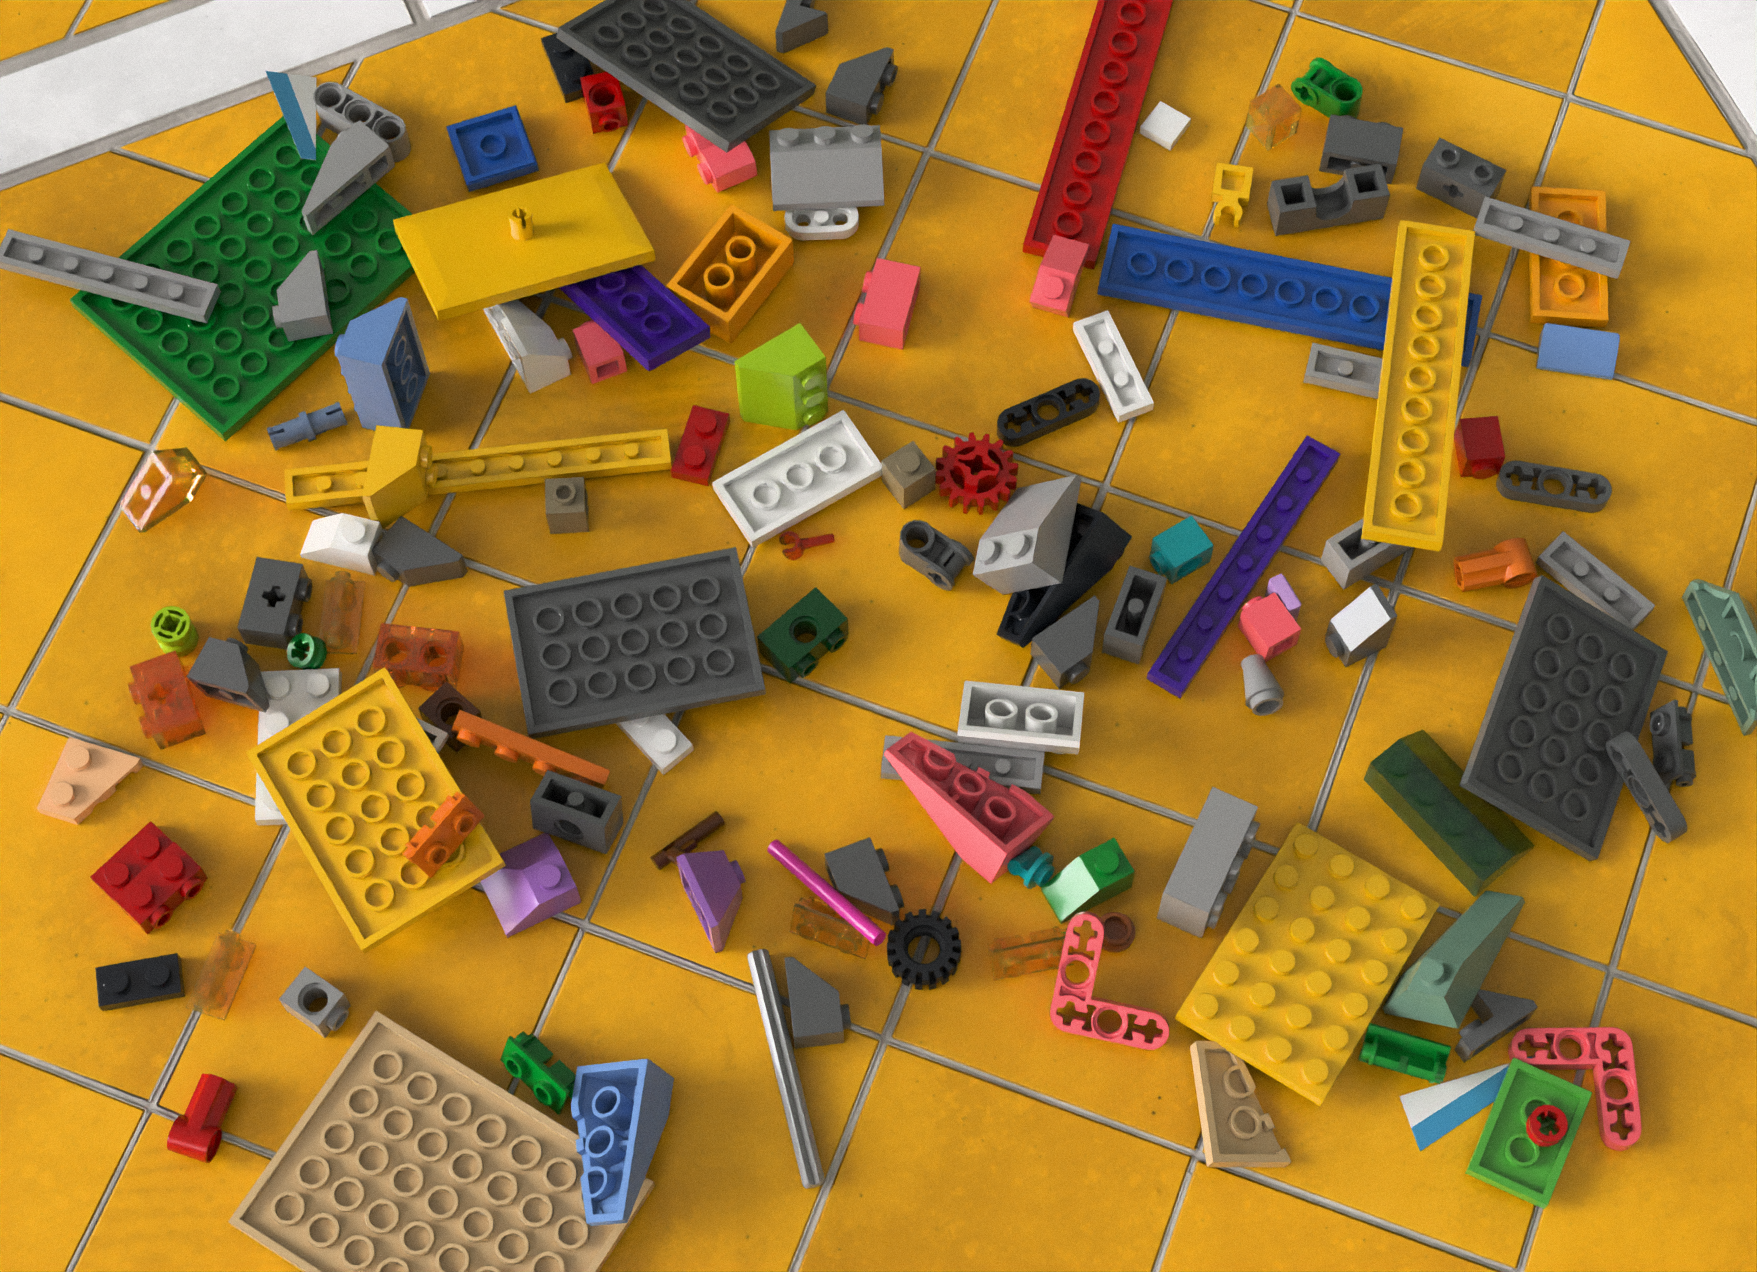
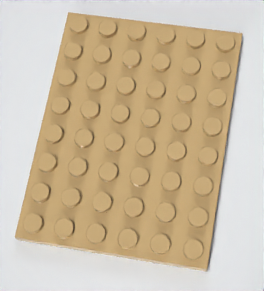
[228,1011,655,1272]

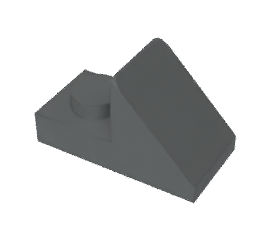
[775,0,828,54]
[1454,989,1538,1063]

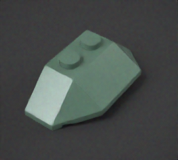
[1682,579,1757,736]

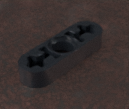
[997,378,1100,447]

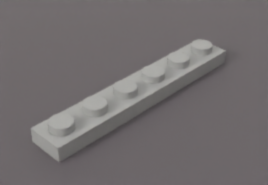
[0,229,221,323]

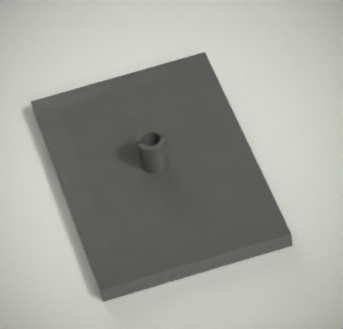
[556,0,816,152]
[504,547,766,739]
[1459,575,1668,861]

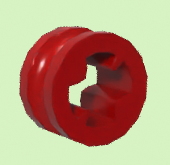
[1526,1105,1568,1147]

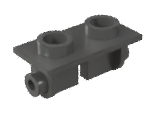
[1650,699,1697,787]

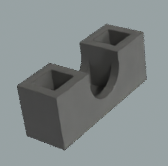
[1267,163,1390,236]

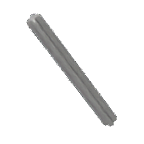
[747,949,825,1189]

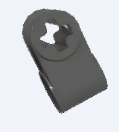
[899,520,974,591]

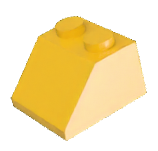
[362,425,438,529]

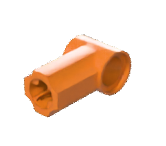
[1453,538,1538,592]

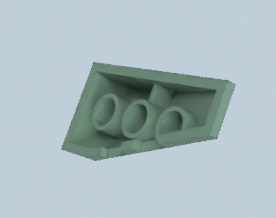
[1382,890,1525,1029]

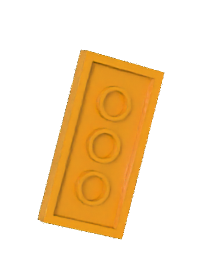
[1528,186,1609,328]

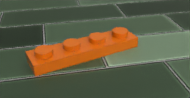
[451,710,610,789]

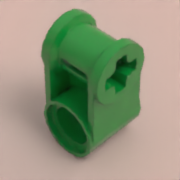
[1291,57,1363,119]

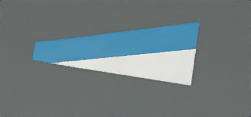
[265,71,316,160]
[1399,1056,1532,1151]

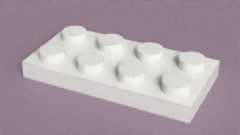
[712,410,882,548]
[255,668,342,826]

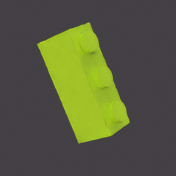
[734,323,828,430]

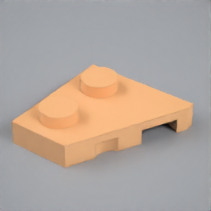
[37,737,143,825]

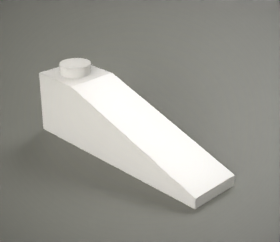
[483,299,573,394]

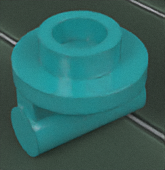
[1008,846,1055,889]

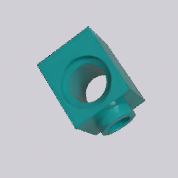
[1149,515,1214,584]

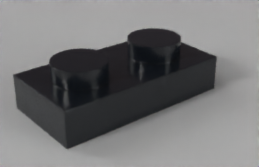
[541,33,594,103]
[95,953,185,1011]

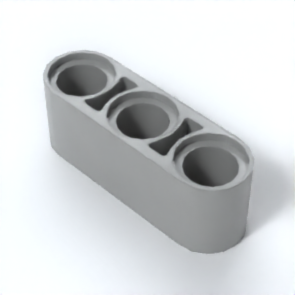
[313,82,411,162]

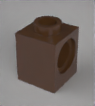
[418,681,483,753]

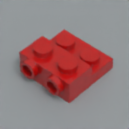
[90,821,208,935]

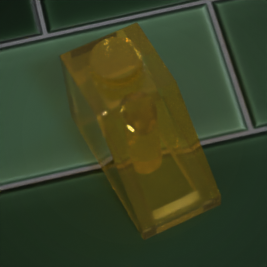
[119,447,208,533]

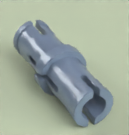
[266,401,348,451]

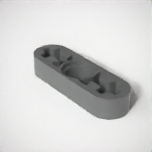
[1496,461,1612,513]
[1606,731,1687,843]

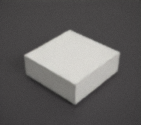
[1140,101,1191,151]

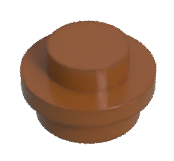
[1094,912,1135,953]

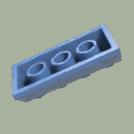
[335,297,430,431]

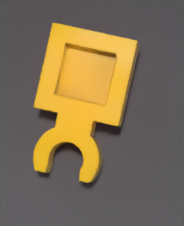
[1211,162,1253,228]

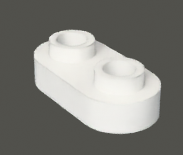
[784,207,859,241]

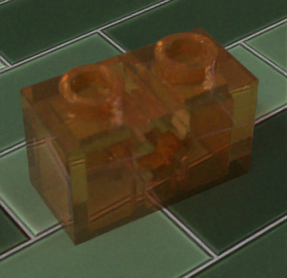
[128,651,206,750]

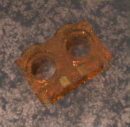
[372,623,464,692]

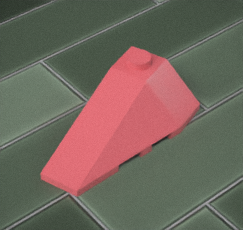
[884,732,1055,884]

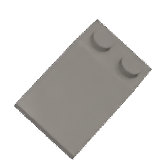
[973,475,1081,595]

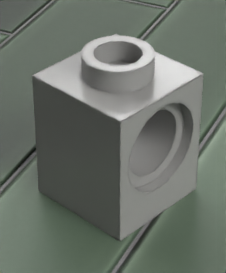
[279,967,351,1038]

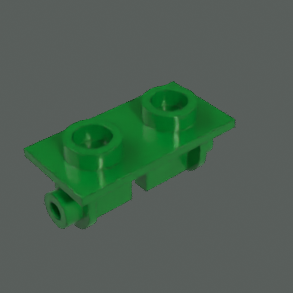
[1358,1023,1451,1084]
[500,1031,576,1115]

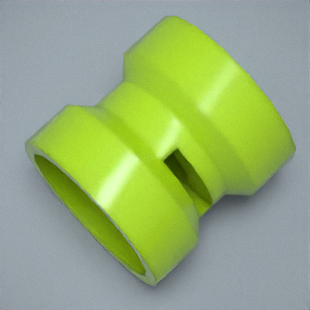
[151,606,199,658]

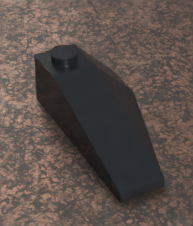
[996,503,1132,648]

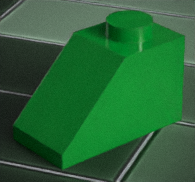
[1041,838,1135,924]

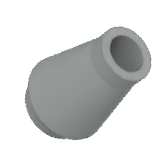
[1241,654,1284,716]

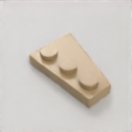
[1190,1041,1291,1167]

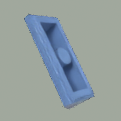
[1536,323,1620,380]

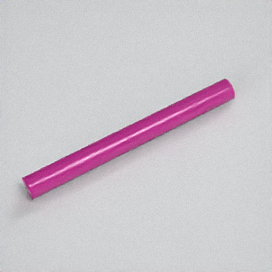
[767,839,886,946]

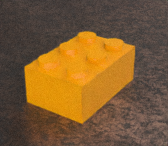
[666,204,794,344]

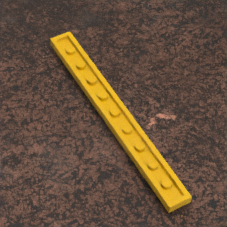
[284,428,672,511]

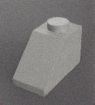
[272,250,333,341]

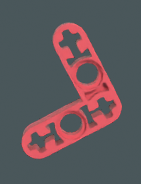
[1050,911,1169,1050]
[1508,1027,1642,1151]

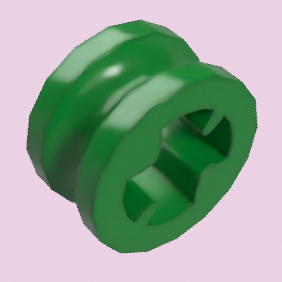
[287,633,327,670]

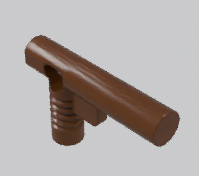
[650,811,725,870]

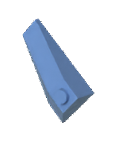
[571,1059,674,1226]

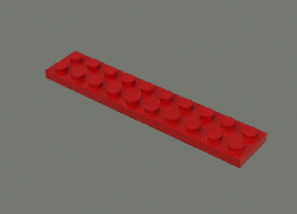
[1022,0,1174,269]

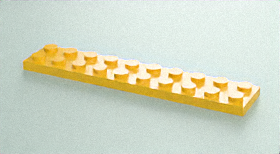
[1361,220,1475,552]

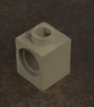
[545,477,589,534]

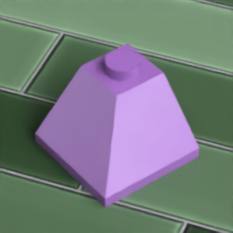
[481,833,581,938]
[676,850,746,953]

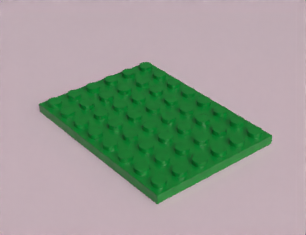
[70,116,415,442]

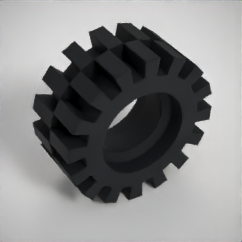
[887,909,961,990]

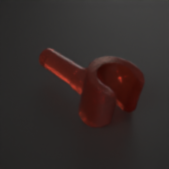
[779,531,835,560]

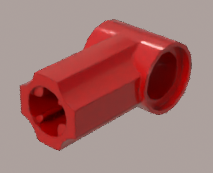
[167,1073,238,1164]

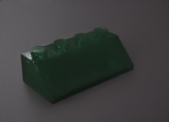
[1364,730,1535,897]

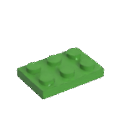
[1465,1057,1592,1209]

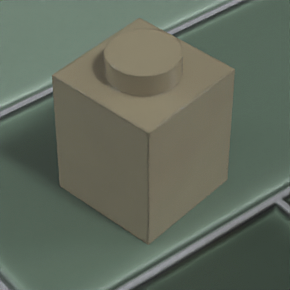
[882,441,936,509]

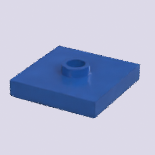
[446,105,539,192]

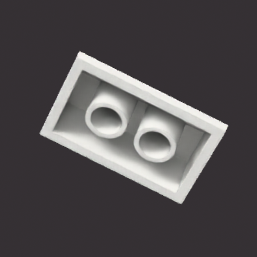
[957,681,1084,755]

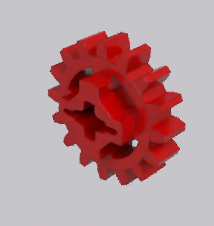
[935,432,1018,515]

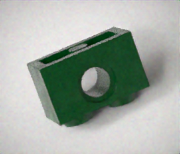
[757,587,848,684]

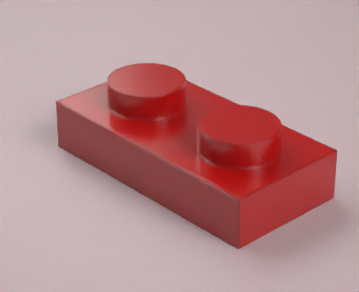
[671,405,730,486]

